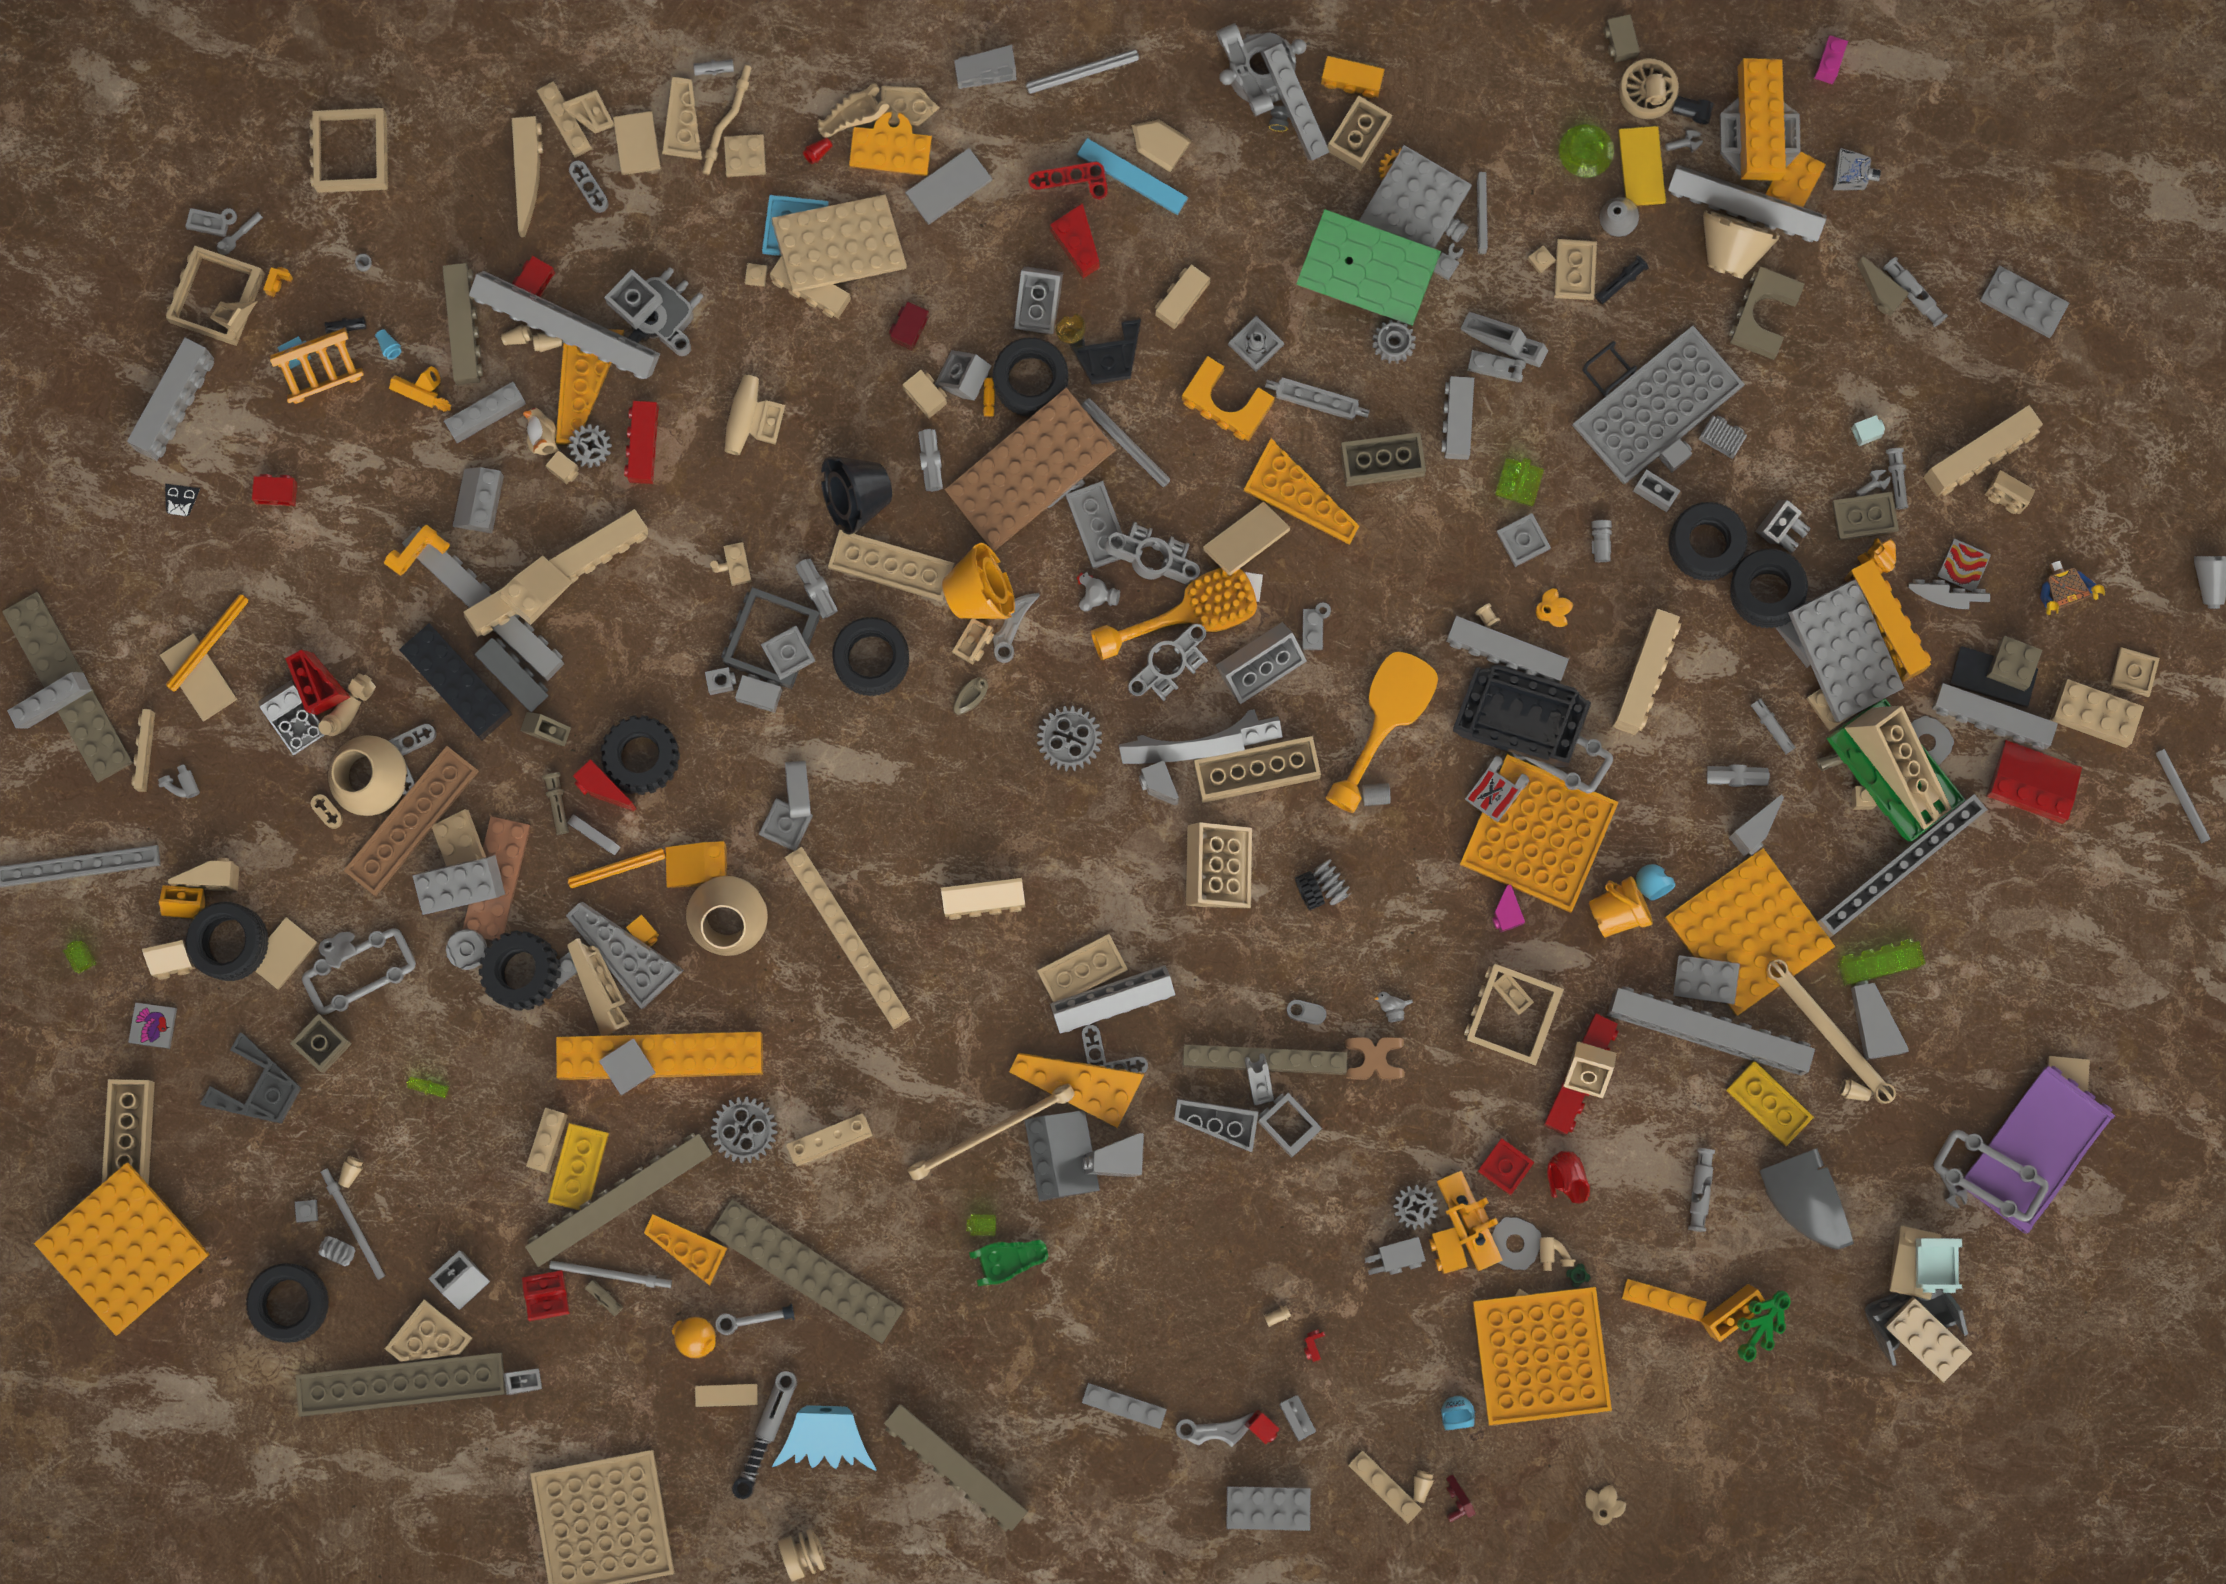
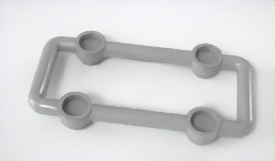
[1513,736,1613,793]
[302,928,416,1015]
[1934,1130,2049,1222]

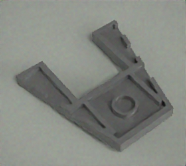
[200,1032,301,1124]

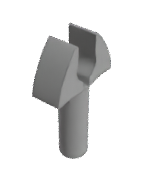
[1665,130,1703,153]
[1856,470,1891,497]
[1940,1174,1967,1208]

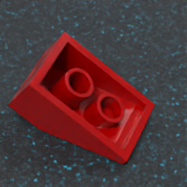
[573,759,636,811]

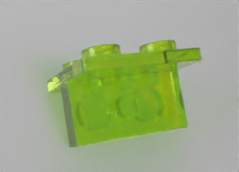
[1495,458,1544,507]

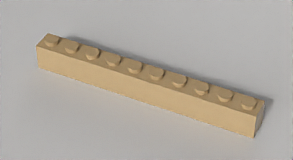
[464,509,648,637]
[785,847,911,1030]

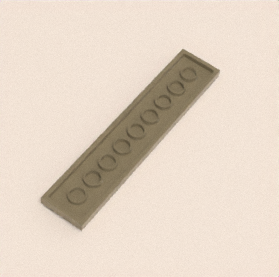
[2,592,134,783]
[710,1199,904,1344]
[295,1353,506,1417]

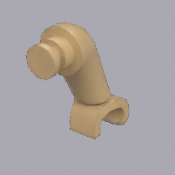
[318,673,376,736]

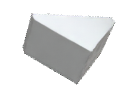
[503,1369,542,1395]

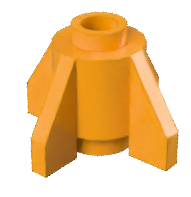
[1857,538,1896,573]

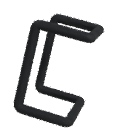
[1583,341,1637,396]

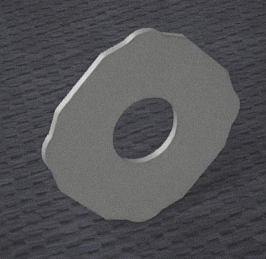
[1911,716,1954,765]
[1492,1217,1541,1270]

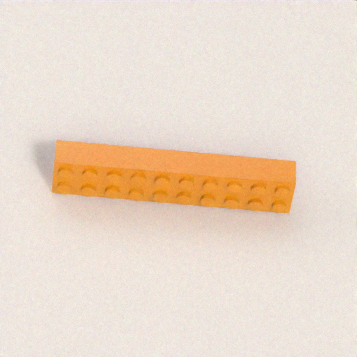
[556,1032,763,1080]

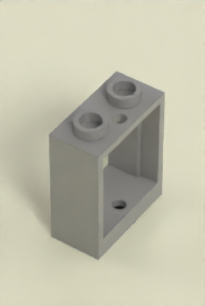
[1258,1093,1322,1158]

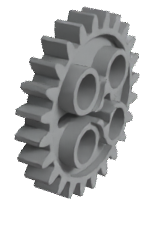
[1037,706,1102,771]
[711,1097,778,1164]

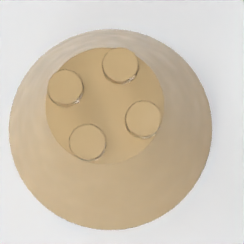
[1703,211,1780,279]

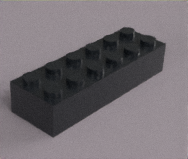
[399,623,512,741]

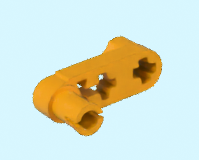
[384,525,450,576]

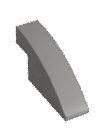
[1460,312,1548,368]

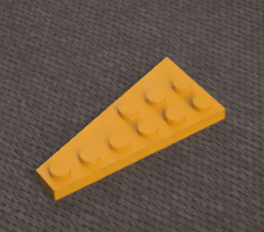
[556,329,625,445]
[1244,438,1359,545]
[1009,1053,1145,1128]

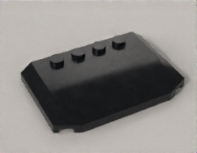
[1453,665,1591,767]

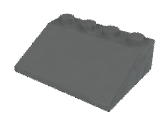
[1025,1111,1100,1202]

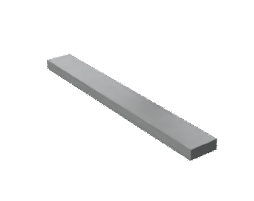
[0,845,161,888]

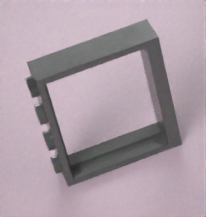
[722,587,821,689]

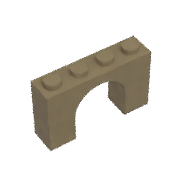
[1729,267,1805,360]

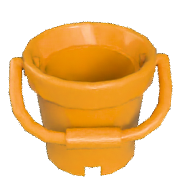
[1589,876,1653,938]

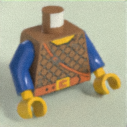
[2040,561,2105,615]

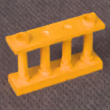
[270,328,364,404]

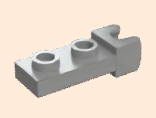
[1245,1053,1274,1106]

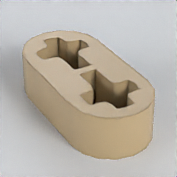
[311,794,343,829]

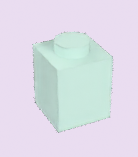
[1851,415,1885,446]

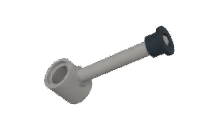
[715,1304,795,1335]

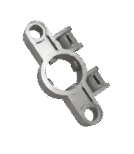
[1104,521,1200,584]
[1127,624,1208,701]

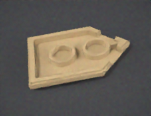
[881,86,939,126]
[1132,120,1192,172]

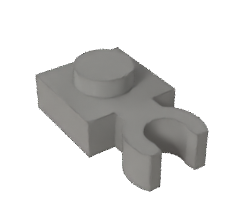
[1434,243,1464,281]

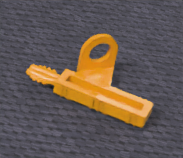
[389,366,452,412]

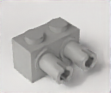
[1755,500,1810,553]

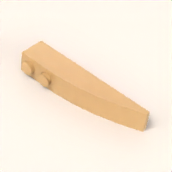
[512,116,543,237]

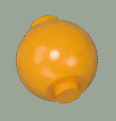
[672,1317,716,1358]

